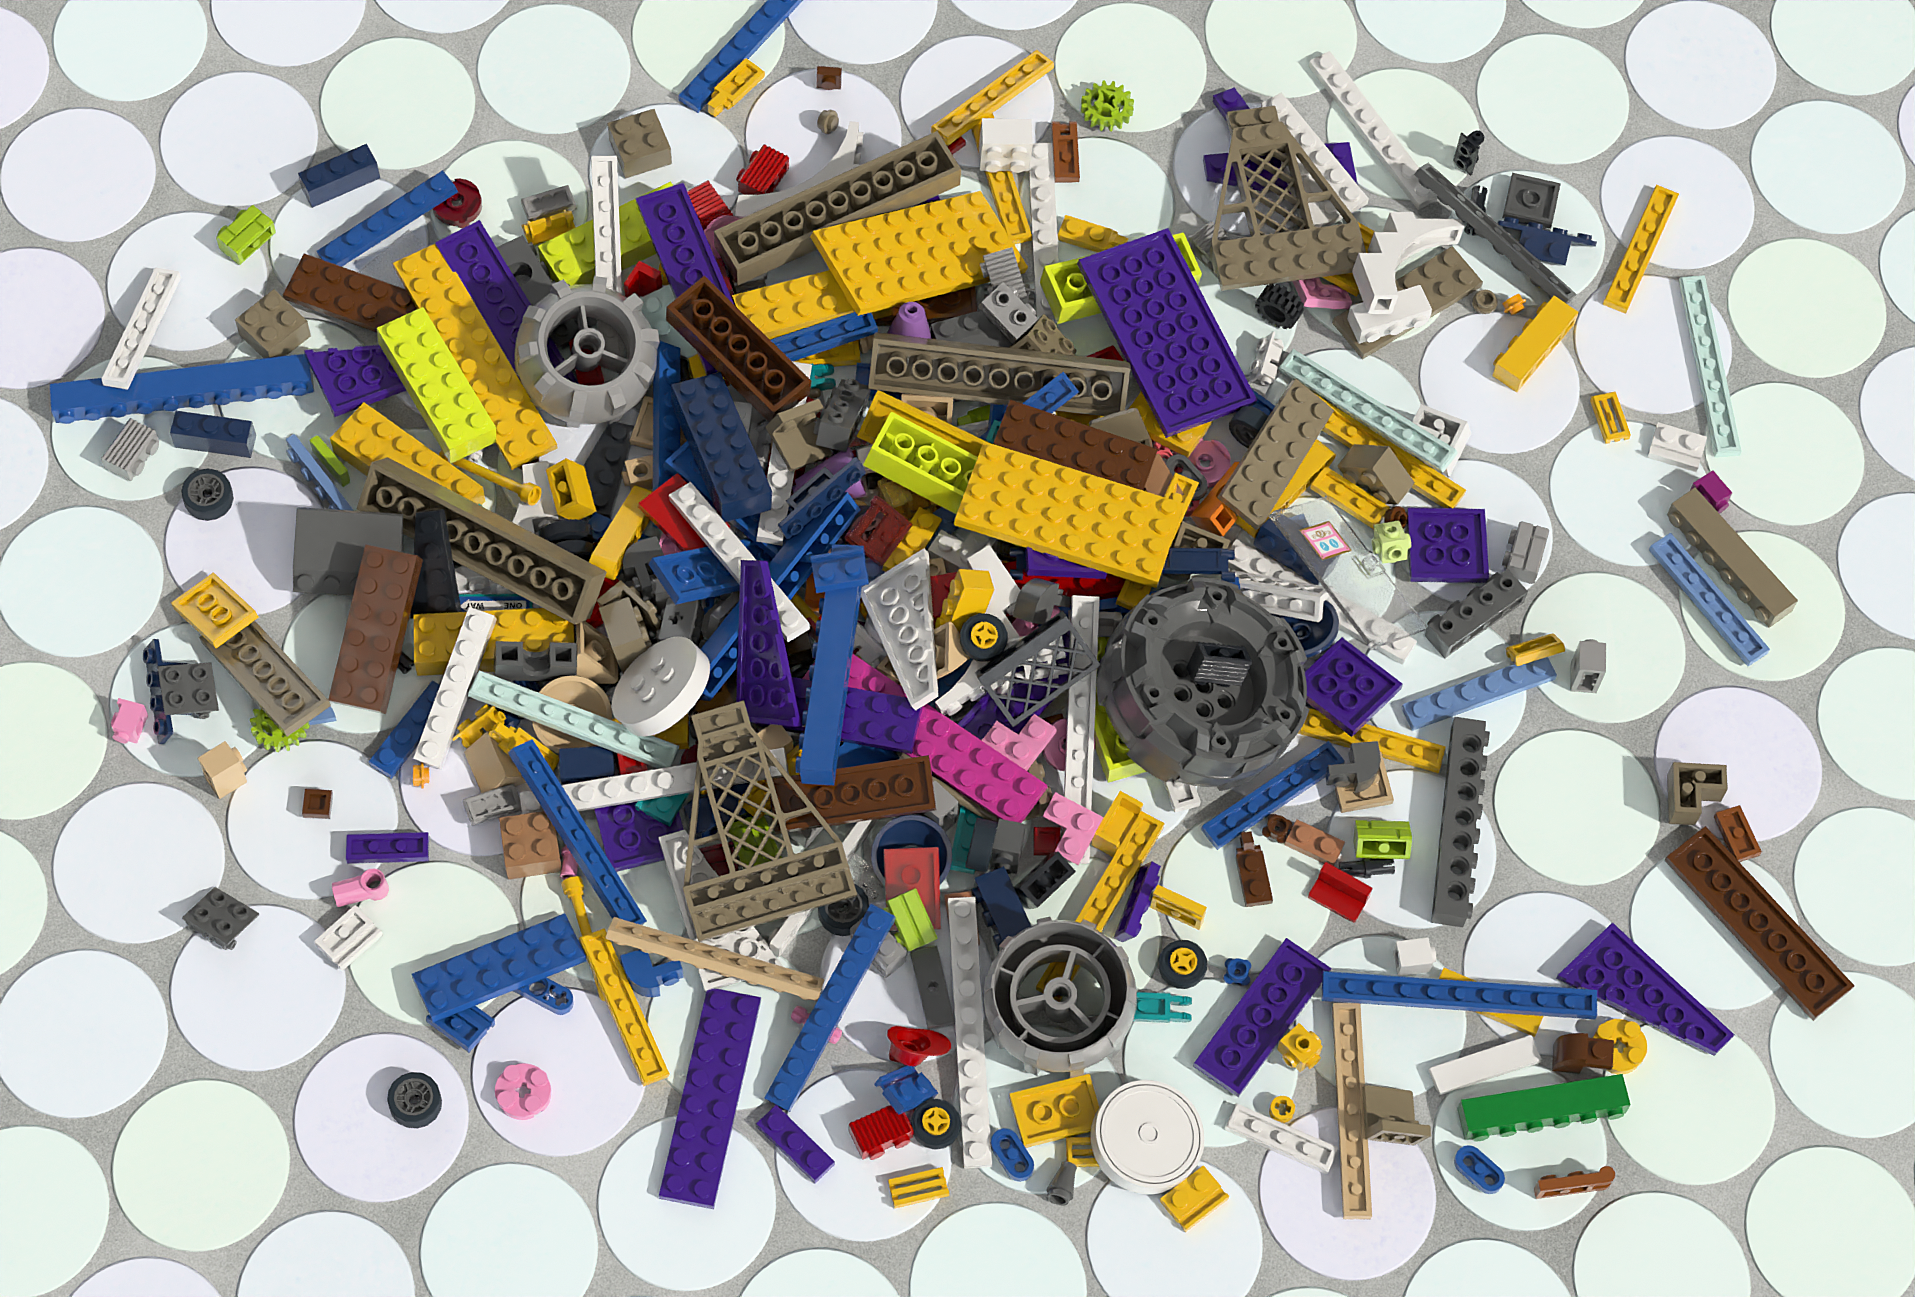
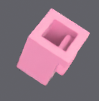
[111,698,148,744]

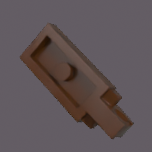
[1235,831,1273,907]

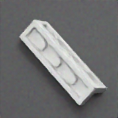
[1231,570,1331,622]

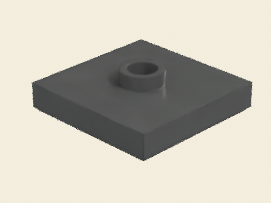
[1502,172,1561,229]

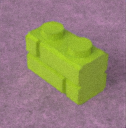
[216,205,276,265]
[1353,820,1412,859]
[883,888,938,952]

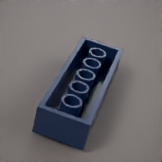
[671,372,772,522]

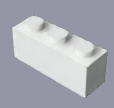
[1347,285,1432,344]

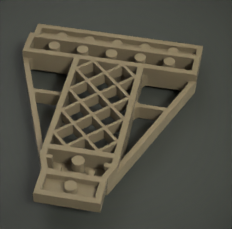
[1209,106,1366,291]
[683,700,857,942]

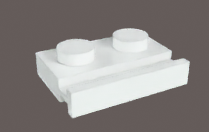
[1647,422,1707,473]
[314,905,383,971]

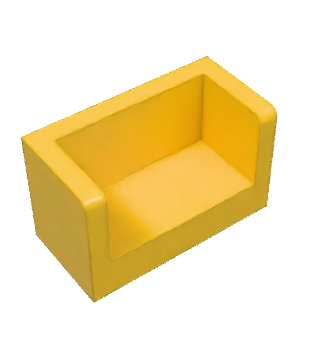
[1091,791,1143,857]

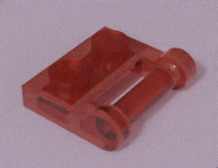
[845,495,913,566]

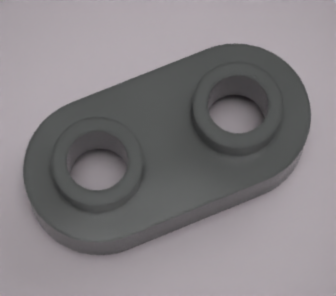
[1166,454,1208,501]

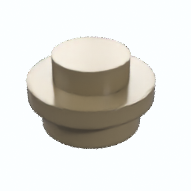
[817,110,839,134]
[1472,290,1498,314]

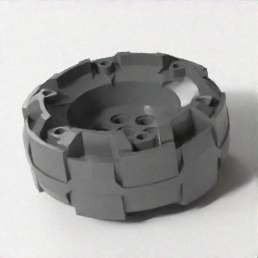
[1096,577,1309,791]

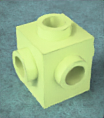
[1372,521,1411,564]

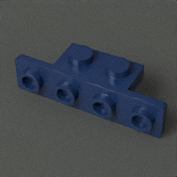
[1497,216,1597,266]
[778,457,866,540]
[143,639,192,744]

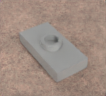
[521,185,577,222]
[462,783,522,826]

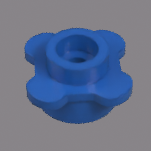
[1223,958,1252,986]

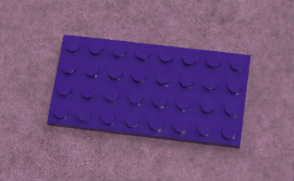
[1077,228,1258,438]

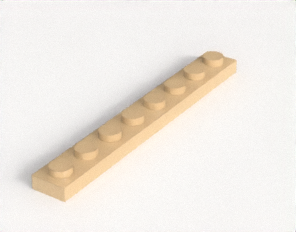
[606,917,825,1001]
[1332,1003,1372,1219]

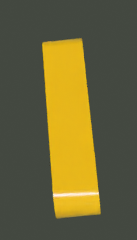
[1235,439,1336,539]
[589,485,653,580]

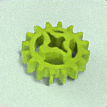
[1081,80,1134,132]
[250,709,310,752]

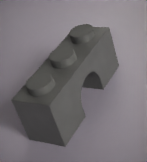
[497,235,556,305]
[493,641,577,681]

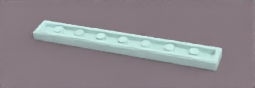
[1678,275,1742,457]
[1278,349,1458,473]
[468,670,679,769]

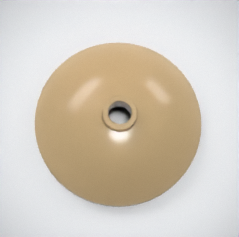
[532,675,612,753]

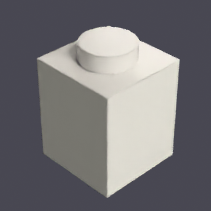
[1393,937,1436,976]

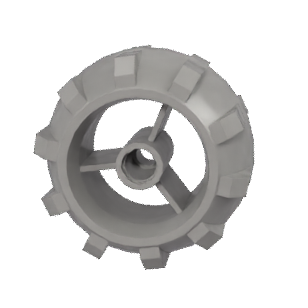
[515,276,660,428]
[983,916,1137,1078]

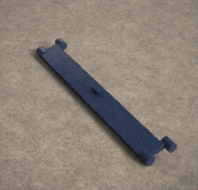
[1010,546,1235,582]

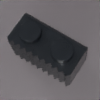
[1186,642,1252,687]

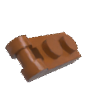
[1051,121,1080,183]
[1534,1166,1615,1199]

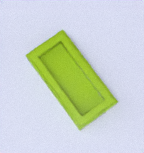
[309,435,350,487]

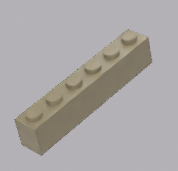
[1667,488,1798,628]

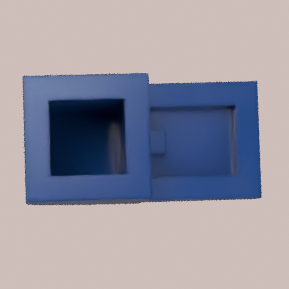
[620,949,684,997]

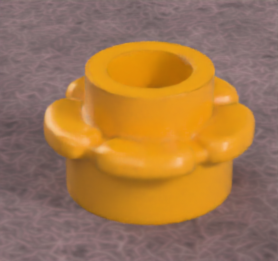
[1502,294,1526,316]
[413,762,429,789]

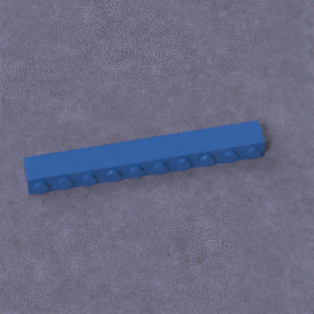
[50,354,314,424]
[698,492,861,701]
[796,544,866,785]

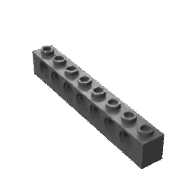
[1431,717,1490,928]

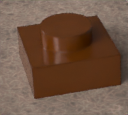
[817,66,842,90]
[302,789,333,819]

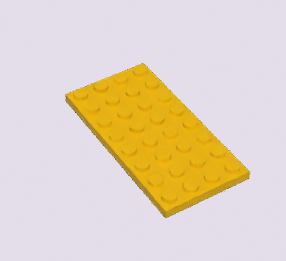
[810,191,1028,316]
[954,441,1184,588]

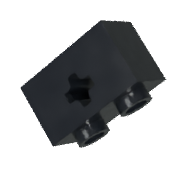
[1014,851,1076,909]

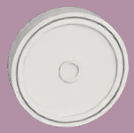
[612,637,710,736]
[1091,1080,1205,1194]

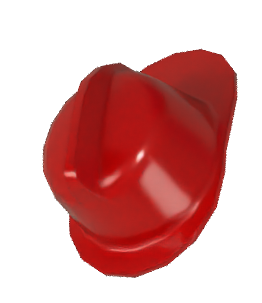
[887,1026,951,1067]

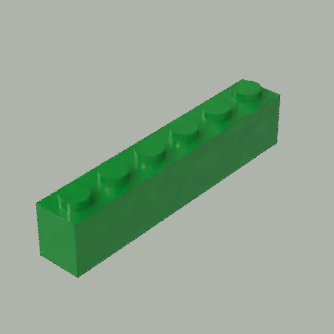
[1457,1074,1631,1142]

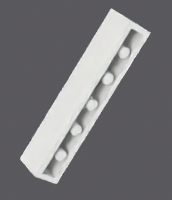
[413,607,497,770]

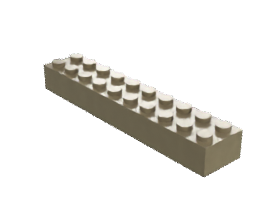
[714,131,961,285]
[868,332,1130,416]
[356,457,607,625]

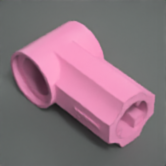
[332,868,389,907]

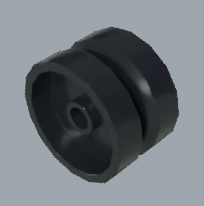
[536,519,595,562]

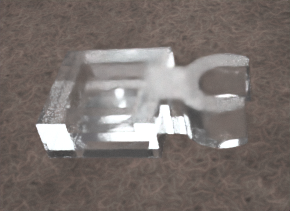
[847,852,885,899]

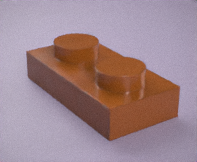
[1714,805,1762,862]

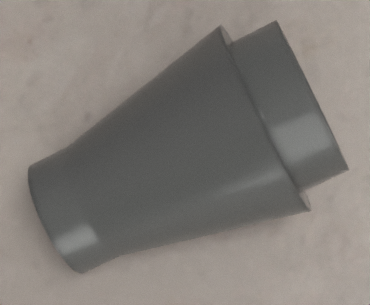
[1046,1161,1077,1206]

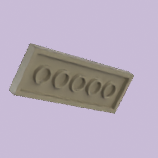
[1332,246,1483,360]
[1217,379,1334,530]
[199,620,331,737]

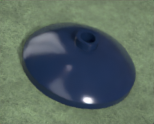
[1270,600,1339,658]
[871,815,953,886]

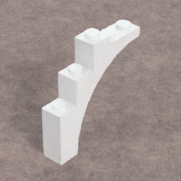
[735,121,864,219]
[1352,212,1465,314]
[455,461,559,594]
[935,545,1021,716]

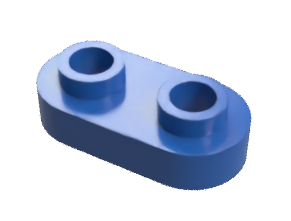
[991,1128,1034,1182]
[1454,1145,1505,1194]

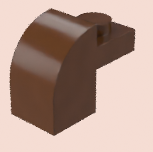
[1552,1033,1614,1074]

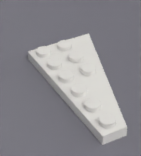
[1261,92,1369,227]
[659,830,784,992]

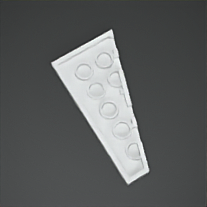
[861,548,938,710]

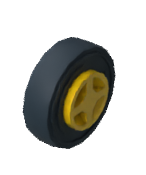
[960,613,1008,662]
[1158,940,1207,989]
[911,1099,961,1150]

